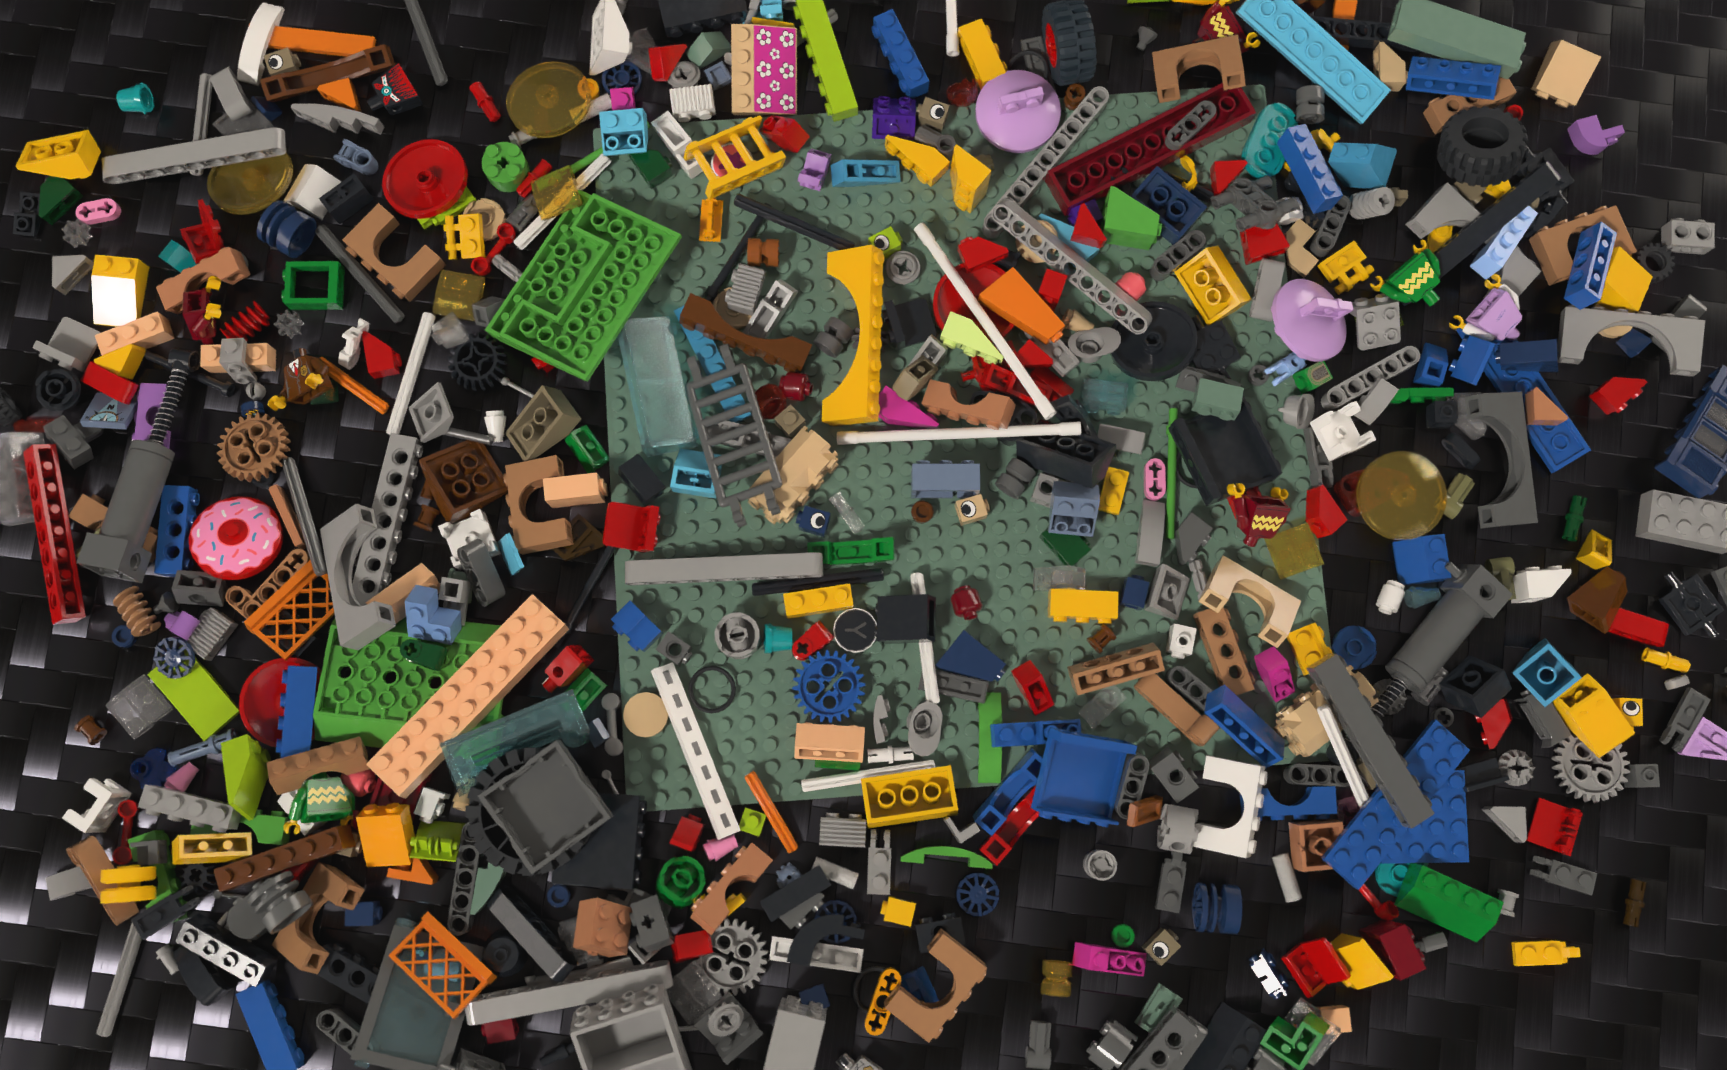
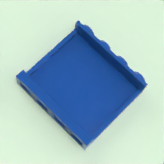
[1031,728,1137,827]

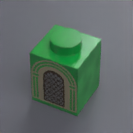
[1292,361,1333,394]

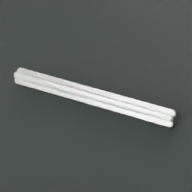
[514,153,611,250]
[386,312,435,435]
[910,573,940,704]
[1317,704,1369,809]
[801,760,935,792]

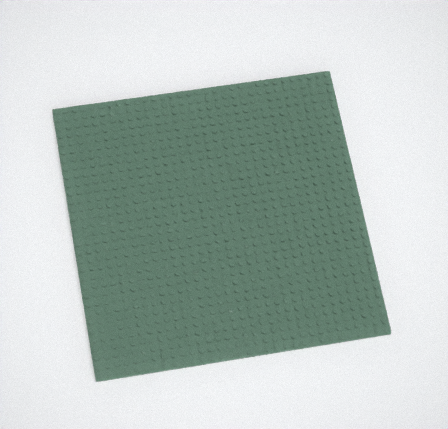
[593,85,1331,811]

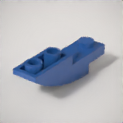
[990,719,1081,747]

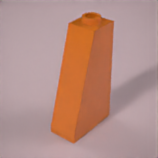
[978,267,1065,345]

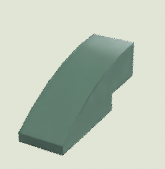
[470,862,506,915]

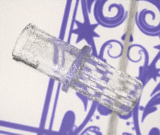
[829,492,865,534]

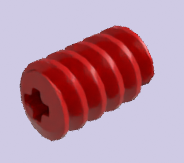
[220,301,271,341]

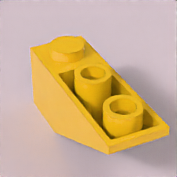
[885,135,950,187]

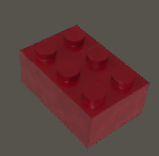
[1358,919,1426,980]

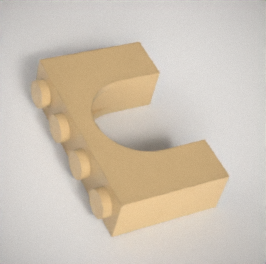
[1198,555,1301,648]

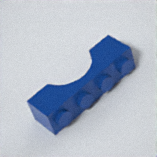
[972,748,1043,836]
[1240,786,1337,821]

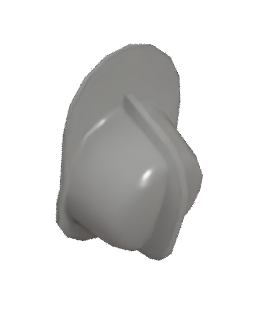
[1068,327,1121,363]
[1278,394,1315,429]
[906,701,943,756]

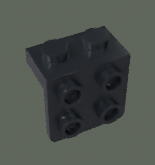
[881,298,937,350]

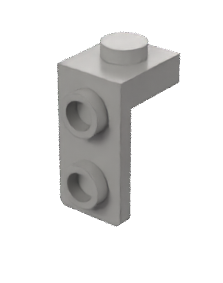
[219,338,257,384]

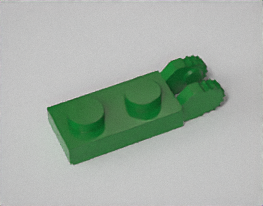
[1390,388,1454,404]

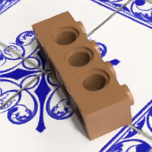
[1423,77,1517,134]
[1193,607,1255,695]
[1067,643,1165,695]

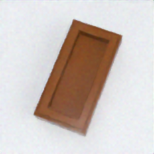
[1127,795,1163,828]

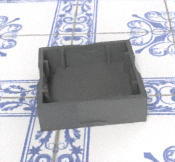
[478,740,613,874]

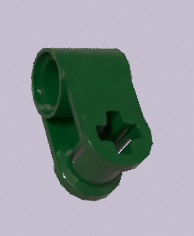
[400,639,448,672]

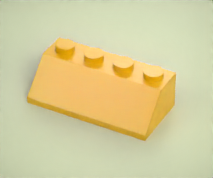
[861,765,958,828]

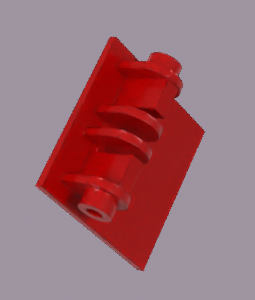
[1526,798,1583,856]

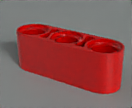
[80,361,139,405]
[1608,608,1669,647]

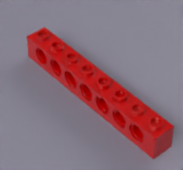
[23,444,86,625]

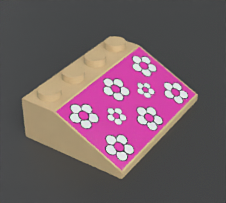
[731,24,797,115]

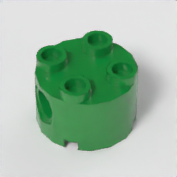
[656,856,705,909]

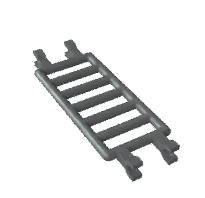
[685,344,782,528]

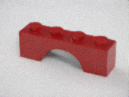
[978,785,1039,865]

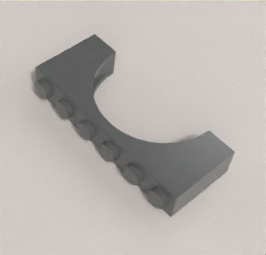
[1465,391,1538,528]

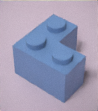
[405,585,462,645]

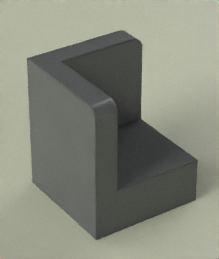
[472,296,505,327]
[130,840,167,865]

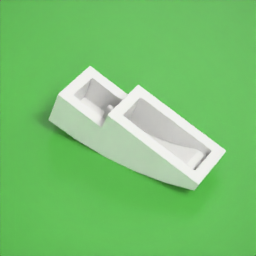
[651,111,703,179]

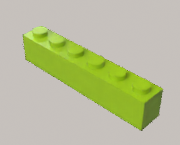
[793,0,858,122]

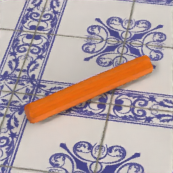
[320,357,390,414]
[745,771,798,853]

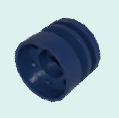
[257,200,317,258]
[1192,883,1242,934]

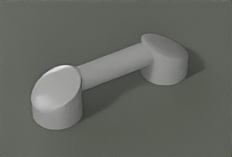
[601,693,624,756]

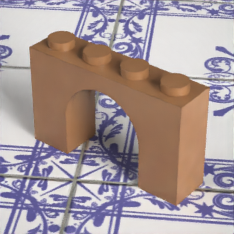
[1152,35,1246,103]
[343,203,446,302]
[1529,205,1637,286]
[503,455,574,555]
[272,862,365,974]
[884,929,987,1042]

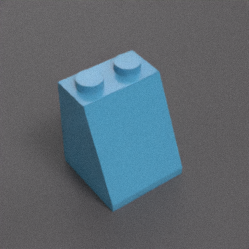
[1328,143,1397,189]
[1512,638,1582,707]

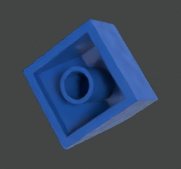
[1449,335,1495,386]
[1392,534,1452,585]

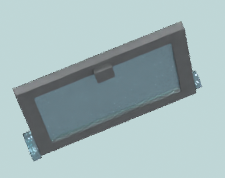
[351,918,483,1070]

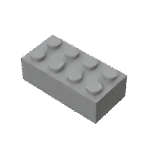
[1635,489,1727,554]

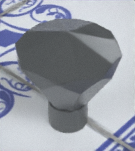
[1136,26,1158,51]
[153,592,180,614]

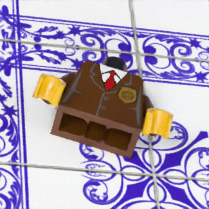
[267,348,333,411]

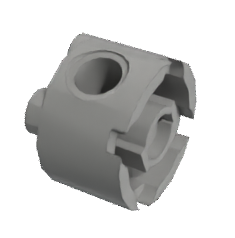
[715,612,761,659]
[1157,804,1198,854]

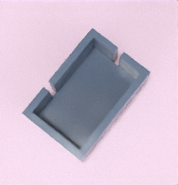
[911,460,980,498]

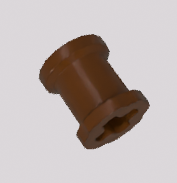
[1064,84,1085,111]
[413,504,440,532]
[1086,624,1116,653]
[74,715,107,745]

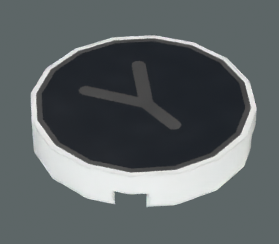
[833,608,877,653]

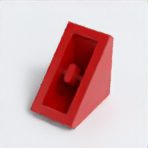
[648,44,687,81]
[1210,160,1248,196]
[1070,203,1107,249]
[1006,339,1053,370]
[671,930,713,964]

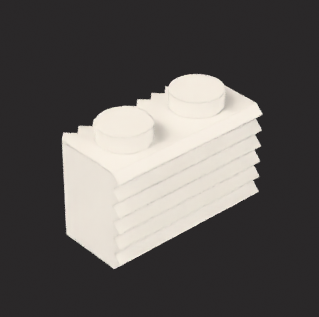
[669,84,716,122]

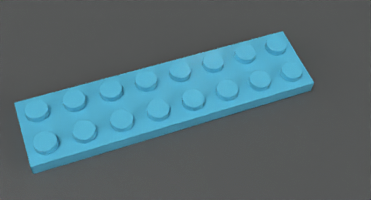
[1235,0,1391,124]

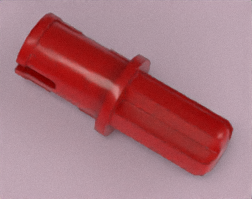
[469,81,501,122]
[516,159,553,198]

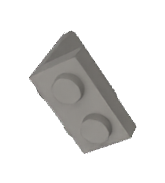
[1349,294,1401,350]
[32,317,101,372]

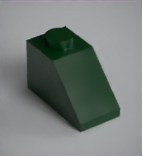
[627,149,673,189]
[39,176,83,225]
[1039,531,1091,570]

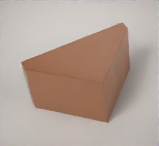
[1525,387,1569,426]

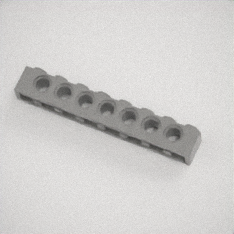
[352,433,423,606]

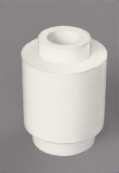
[1376,580,1405,615]

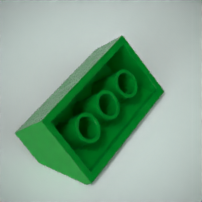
[1394,863,1504,942]

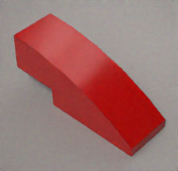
[979,363,1053,406]

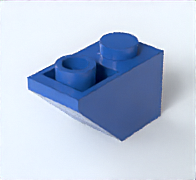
[1413,342,1449,388]

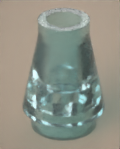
[1404,587,1440,608]

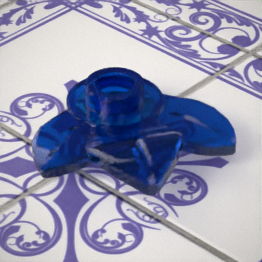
[130,748,177,789]

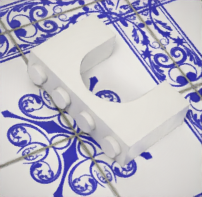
[1193,756,1268,858]

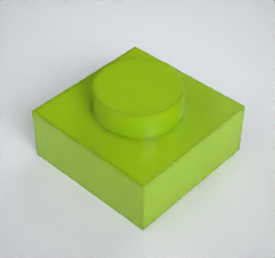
[739,808,766,837]

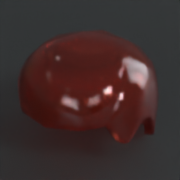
[946,78,978,107]
[755,383,787,420]

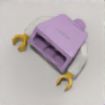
[1449,274,1522,341]

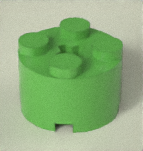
[482,142,530,192]

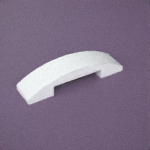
[237,3,285,86]

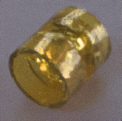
[1041,960,1073,997]

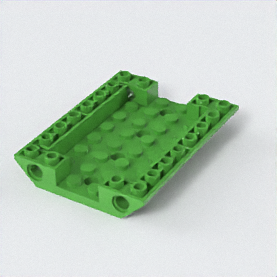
[313,617,504,761]

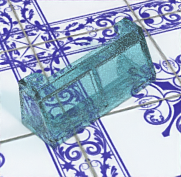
[618,316,700,458]
[439,689,590,797]

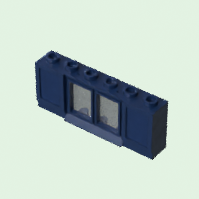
[1654,365,1727,499]

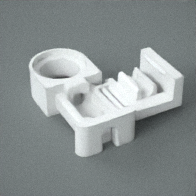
[338,318,370,370]

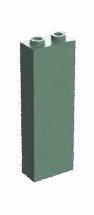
[1387,0,1526,80]

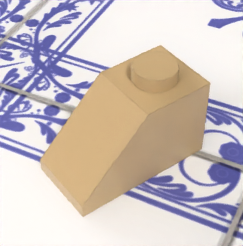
[1373,42,1408,92]

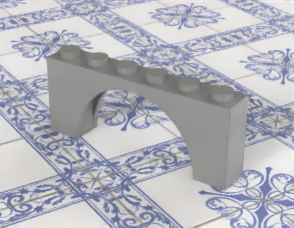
[1405,182,1541,298]
[1557,305,1705,377]
[320,504,396,650]

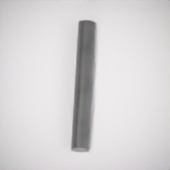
[443,427,494,445]

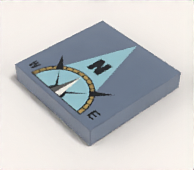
[80,393,138,429]

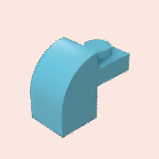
[760,0,783,21]

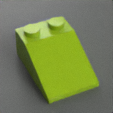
[221,734,271,821]

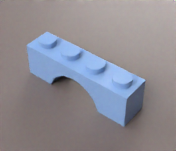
[1470,206,1538,279]

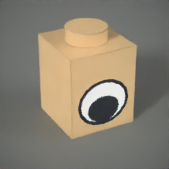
[954,494,990,526]

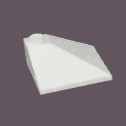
[589,0,632,76]

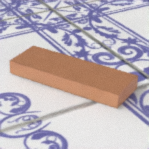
[269,484,307,549]

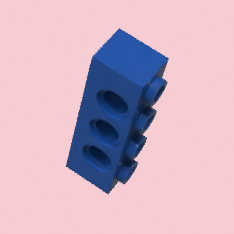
[1564,221,1617,310]
[154,485,200,577]

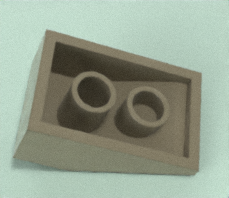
[505,385,581,461]

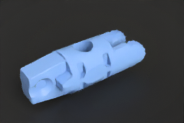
[1264,352,1307,386]

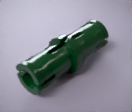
[1562,495,1587,541]

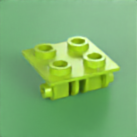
[409,821,465,862]

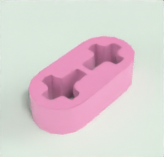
[76,198,121,224]
[1144,458,1166,501]

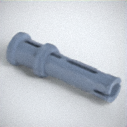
[167,728,239,766]

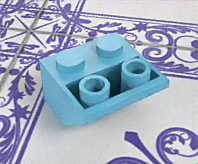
[599,108,648,156]
[670,448,722,499]

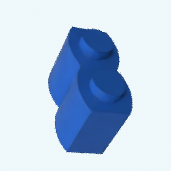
[611,601,663,652]

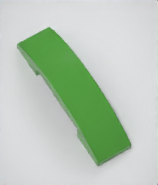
[978,692,1002,783]
[900,846,993,869]

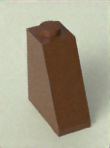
[1567,566,1628,634]

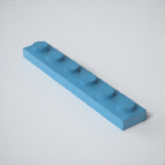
[674,305,751,423]

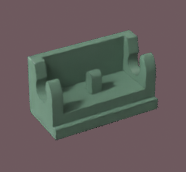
[1134,983,1182,1033]

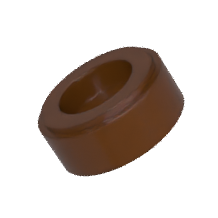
[911,501,934,524]

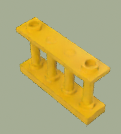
[683,115,786,200]

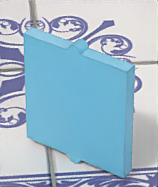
[497,533,524,576]

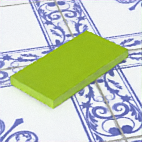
[147,645,240,741]

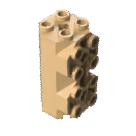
[747,426,839,525]
[1274,665,1379,757]

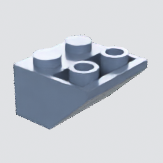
[1048,481,1100,537]

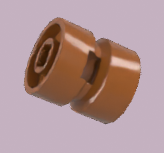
[747,238,779,267]

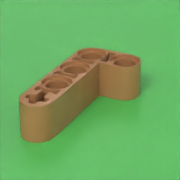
[225,549,310,619]
[1133,674,1219,746]
[66,836,139,925]

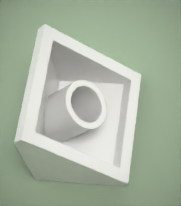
[284,164,341,220]

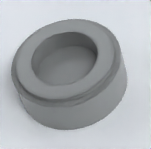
[1664,675,1690,690]

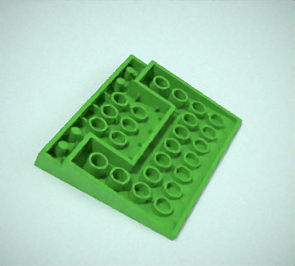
[485,190,682,382]

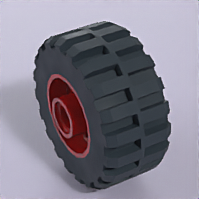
[1042,0,1097,86]

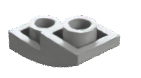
[1354,377,1399,425]
[1097,424,1146,455]
[873,695,891,744]
[45,867,92,901]

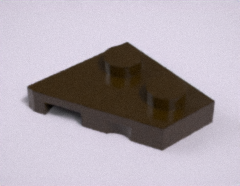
[552,513,605,561]

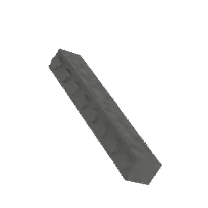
[1306,654,1435,829]

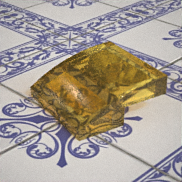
[531,165,583,221]
[432,269,485,321]
[1264,523,1324,580]

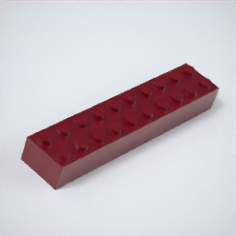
[1044,80,1256,216]

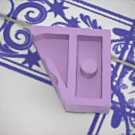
[1677,717,1727,761]

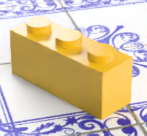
[958,18,1008,89]
[783,583,854,619]
[1048,589,1118,624]
[172,832,252,865]

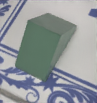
[686,31,731,70]

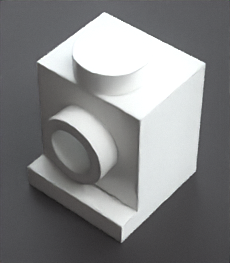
[414,787,450,824]

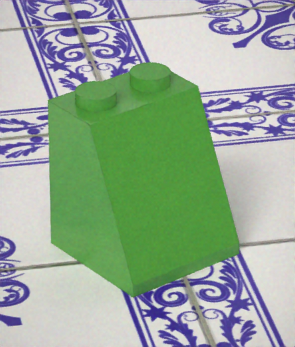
[1100,186,1162,250]

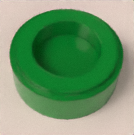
[1111,924,1135,948]

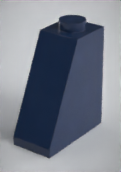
[1496,339,1558,372]
[935,630,1006,683]

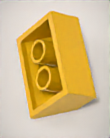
[950,144,992,214]
[1174,245,1252,325]

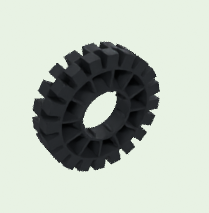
[465,747,591,876]

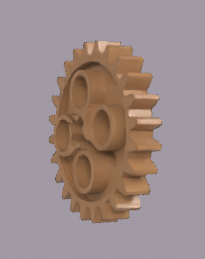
[217,412,291,482]

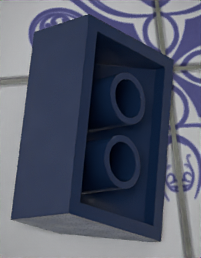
[1130,166,1207,245]

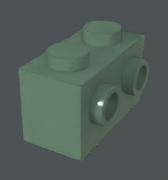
[1191,378,1244,421]

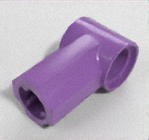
[164,611,201,640]

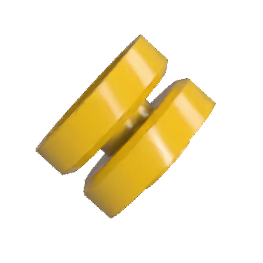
[100,865,157,904]

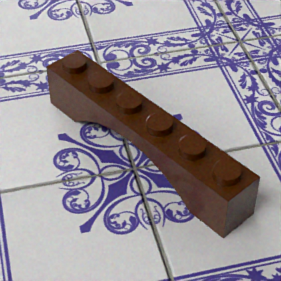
[260,44,395,102]
[679,293,812,373]
[214,824,356,892]

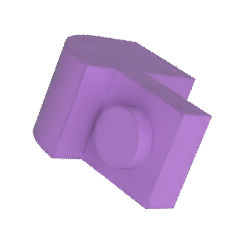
[1568,115,1625,155]
[797,148,832,191]

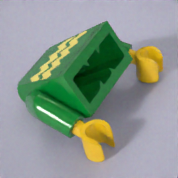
[1370,240,1441,306]
[283,772,355,834]

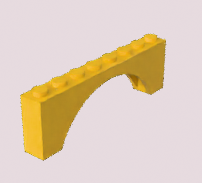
[822,245,884,426]

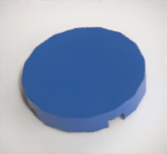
[1331,626,1377,670]

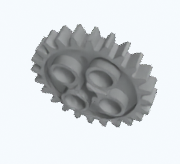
[1552,733,1630,802]
[694,919,769,996]

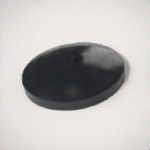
[1110,301,1197,381]

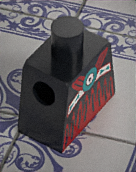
[366,63,423,116]

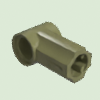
[1433,473,1475,519]
[1485,556,1516,600]

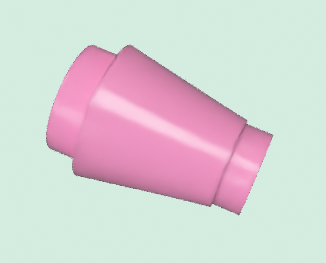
[164,762,199,792]
[703,834,738,862]

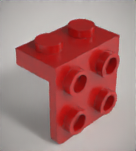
[180,199,224,264]
[603,502,661,552]
[1281,937,1351,998]

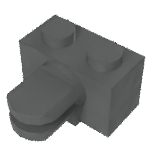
[43,415,104,470]

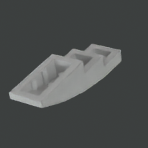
[290,104,385,135]
[705,416,792,458]

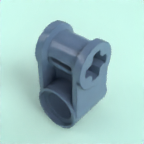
[333,139,378,175]

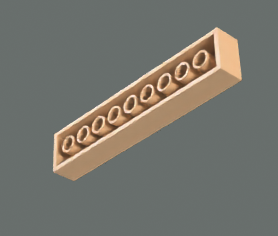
[366,594,569,799]

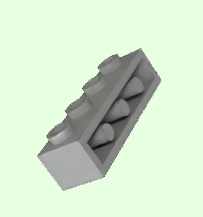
[138,784,242,833]

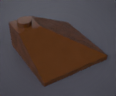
[419,440,508,524]

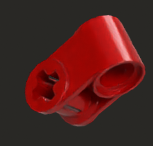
[792,620,834,661]

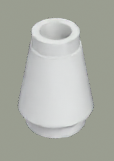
[484,411,506,442]

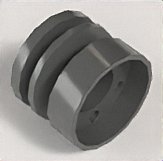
[247,871,314,934]

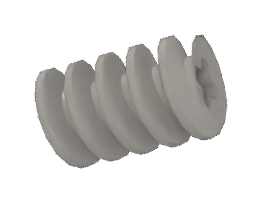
[1349,187,1395,219]

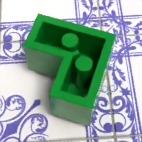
[1260,1012,1331,1070]

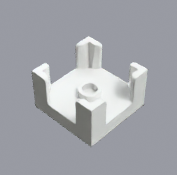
[1310,401,1376,462]
[438,509,501,570]
[62,778,132,833]

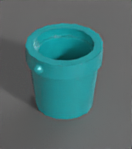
[117,83,154,114]
[763,624,792,653]

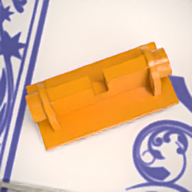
[699,197,723,242]

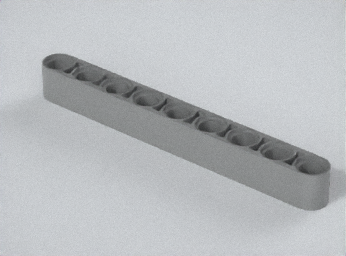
[982,86,1109,239]
[102,128,286,184]
[992,199,1152,334]
[625,553,823,585]
[465,960,673,1025]

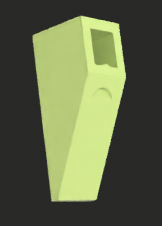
[940,311,1004,365]

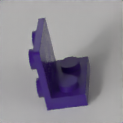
[872,96,916,140]

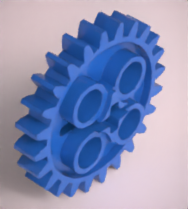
[792,650,865,724]

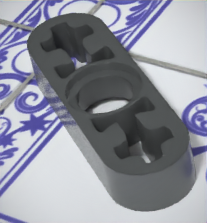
[1165,101,1216,150]

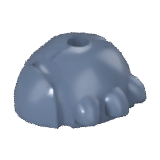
[776,862,802,888]

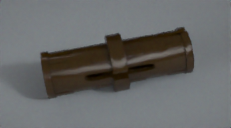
[1623,879,1647,927]

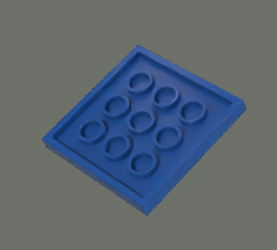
[1375,770,1469,864]

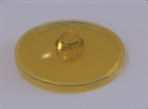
[506,61,592,138]
[207,153,293,215]
[1357,451,1447,540]

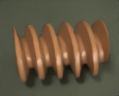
[113,586,161,637]

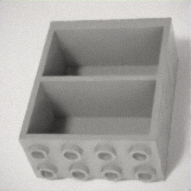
[570,983,692,1070]
[764,995,827,1070]

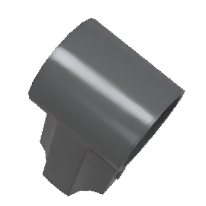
[914,124,955,161]
[1025,1020,1051,1070]

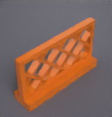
[244,560,335,661]
[388,912,497,1020]

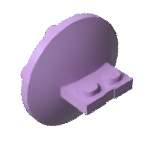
[975,70,1061,153]
[1271,279,1353,362]

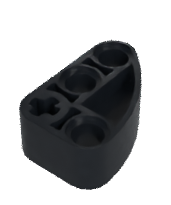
[969,391,1037,446]
[174,945,236,1006]

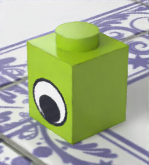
[868,226,903,260]

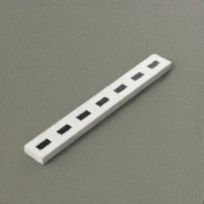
[651,662,741,840]

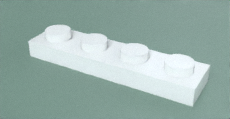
[769,936,863,973]

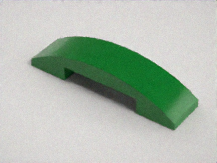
[807,537,895,565]

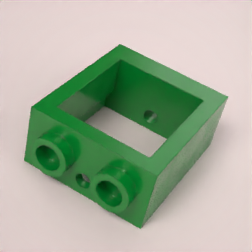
[281,261,345,310]

